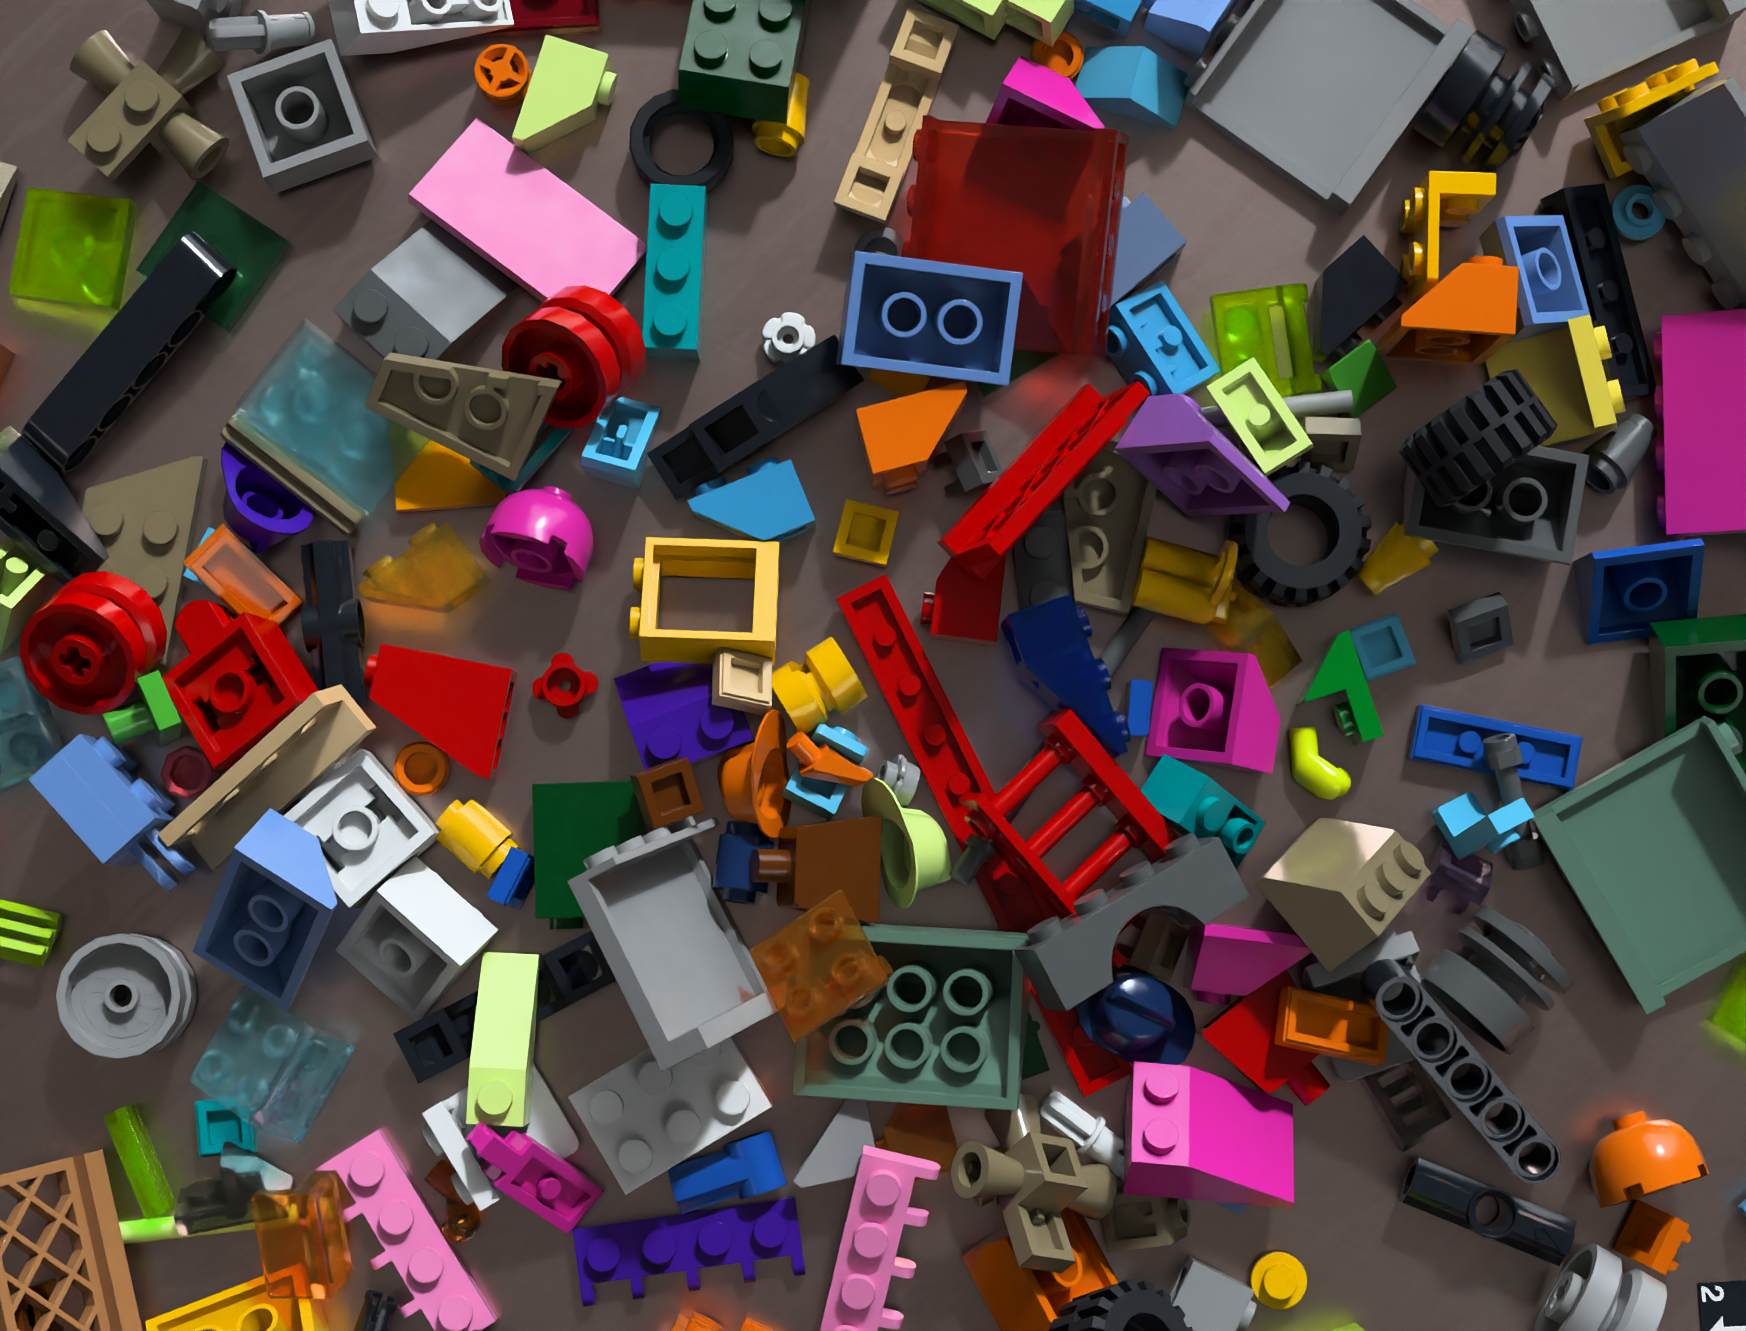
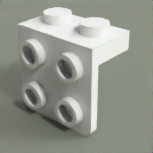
[421,1063,580,1211]

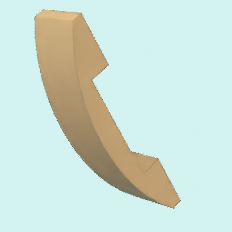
[833,7,959,224]

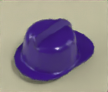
[221,434,313,553]

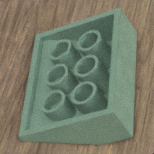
[793,920,1031,1111]

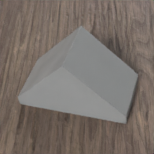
[793,1099,876,1188]

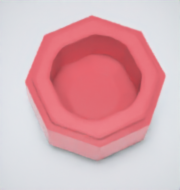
[160,745,220,801]

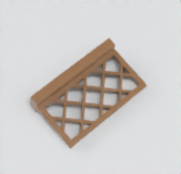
[0,1149,143,1331]

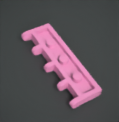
[313,1129,498,1331]
[819,1145,941,1331]

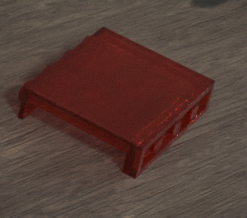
[901,115,1130,358]

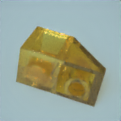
[356,522,492,614]

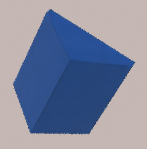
[1573,538,1705,645]

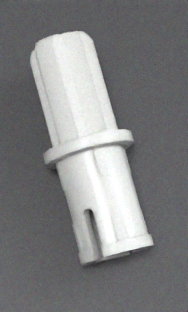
[1039,1091,1125,1182]

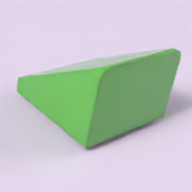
[1320,339,1397,418]

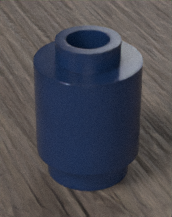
[712,821,774,905]

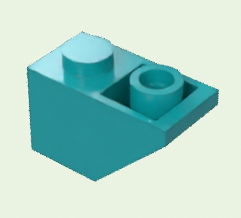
[1140,754,1266,869]

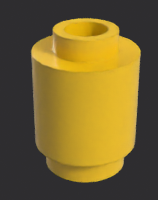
[435,798,519,880]

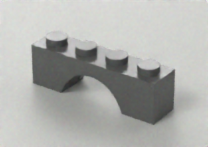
[1013,833,1250,1011]

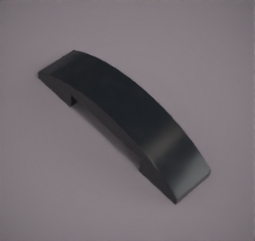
[393,930,616,1084]

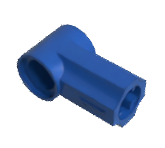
[667,1130,787,1214]

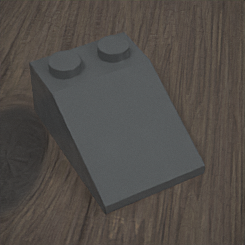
[333,219,523,363]

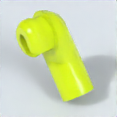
[1289,727,1351,800]

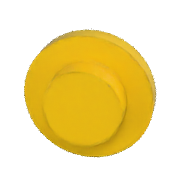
[1250,1252,1307,1309]

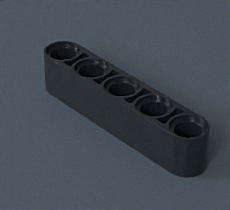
[21,232,238,473]
[1360,959,1561,1184]

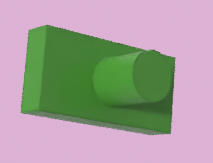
[102,670,181,747]

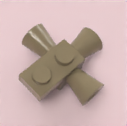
[67,26,229,182]
[951,1093,1116,1273]

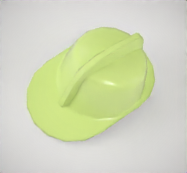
[861,778,952,909]

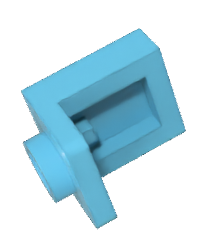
[780,724,868,821]
[1432,792,1535,860]

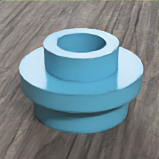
[1611,185,1666,240]

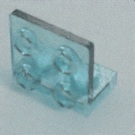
[190,985,356,1144]

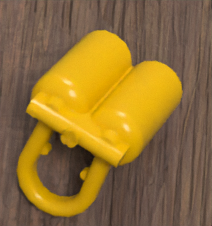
[1131,536,1238,625]

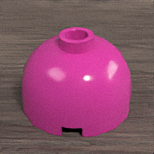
[479,486,594,589]

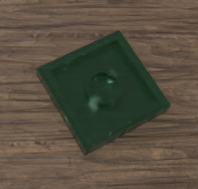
[136,181,291,334]

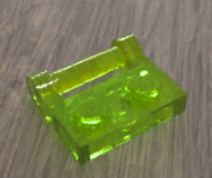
[1209,283,1323,398]

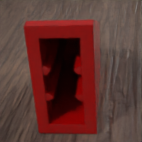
[364,643,518,781]

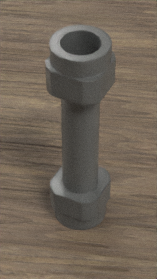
[1482,733,1545,870]

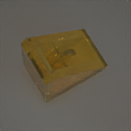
[1197,580,1303,689]

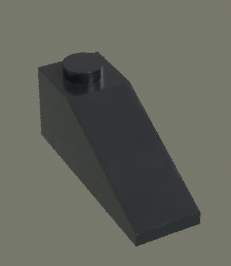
[0,426,110,585]

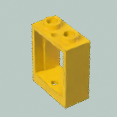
[630,537,780,666]

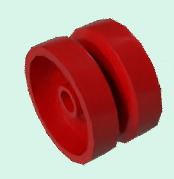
[501,285,646,429]
[19,571,167,715]

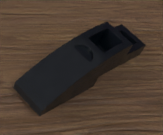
[647,334,865,500]

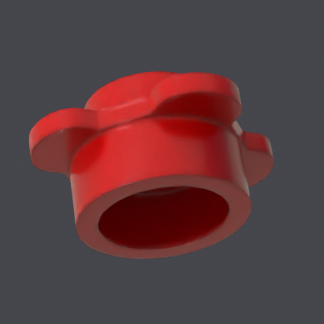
[532,653,598,719]

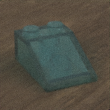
[236,317,430,514]

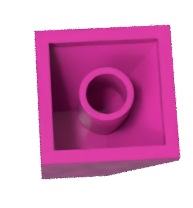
[965,55,1105,218]
[1145,647,1281,774]
[1183,923,1312,1005]

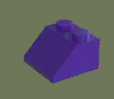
[614,662,755,770]

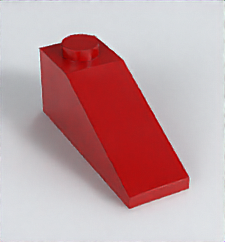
[920,555,1006,646]

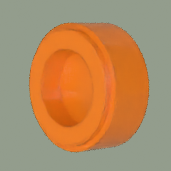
[1029,30,1084,82]
[393,741,451,797]

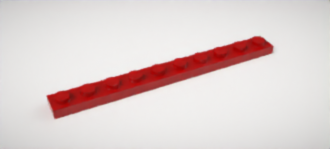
[836,574,1132,1097]

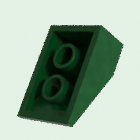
[1649,614,1746,774]

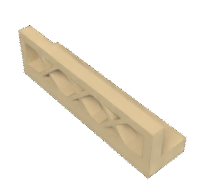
[157,684,376,870]

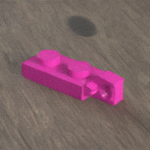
[465,1121,604,1235]

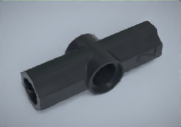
[301,540,366,707]
[1399,1156,1577,1266]

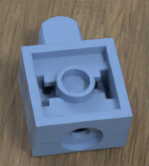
[28,734,197,892]

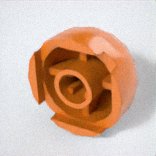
[1589,1111,1710,1209]

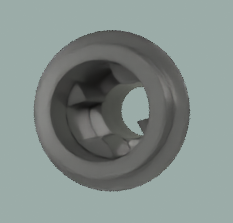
[1583,413,1657,494]

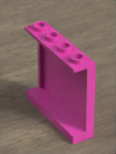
[1653,309,1746,541]

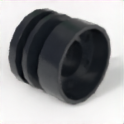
[1412,29,1556,173]

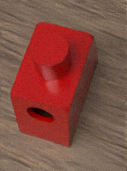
[1196,970,1331,1106]

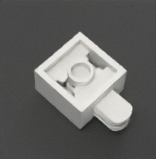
[284,748,440,908]

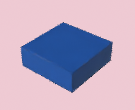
[1122,679,1153,740]
[486,846,535,910]

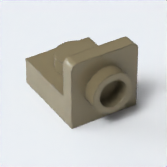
[1101,1191,1190,1253]

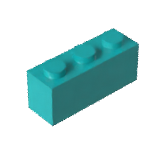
[642,183,709,362]

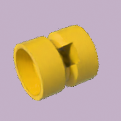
[772,636,868,735]

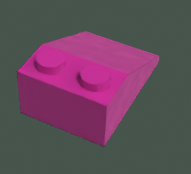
[1123,1061,1294,1209]

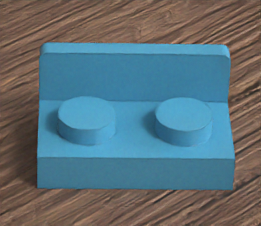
[1093,280,1222,405]

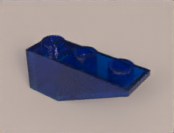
[1000,594,1131,761]

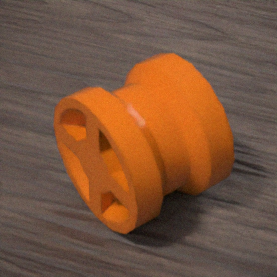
[474,44,532,108]

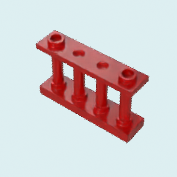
[958,709,1180,968]

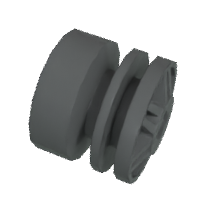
[1419,906,1573,1055]

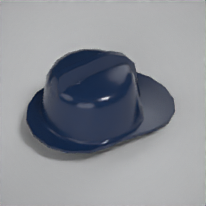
[1075,964,1196,1065]

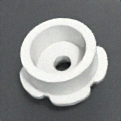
[762,312,816,364]

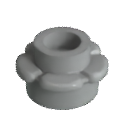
[876,754,920,807]

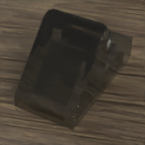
[174,1141,296,1237]

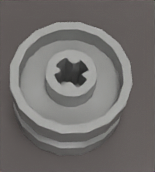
[56,933,197,1059]
[1533,1242,1667,1331]

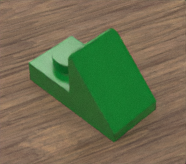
[1296,630,1384,746]

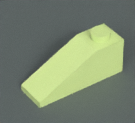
[466,952,540,1127]

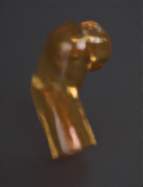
[424,1159,481,1245]

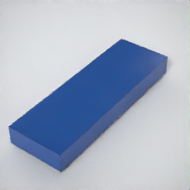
[1407,704,1583,792]

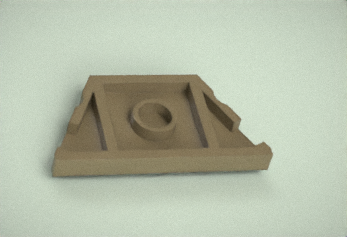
[82,455,208,667]

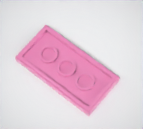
[408,118,647,302]

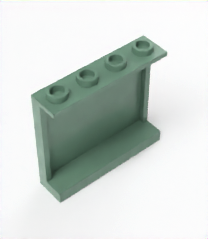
[1530,716,1746,1015]

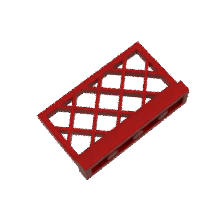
[937,381,1150,582]

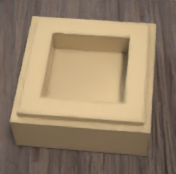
[712,647,772,715]

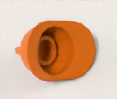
[717,709,791,838]

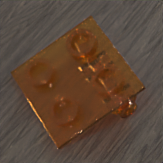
[749,889,894,1043]

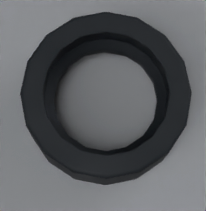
[629,89,734,193]

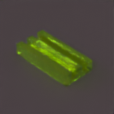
[104,1104,178,1219]

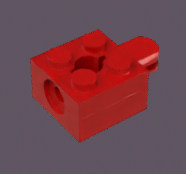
[162,599,319,771]

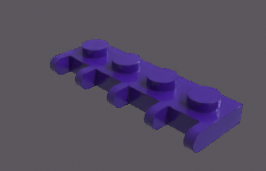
[573,1196,806,1307]

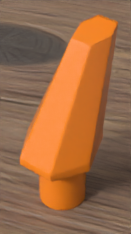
[786,731,873,787]

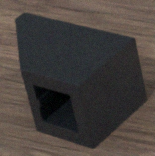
[1312,235,1408,365]

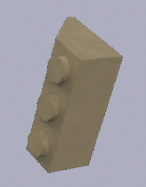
[1255,817,1431,972]

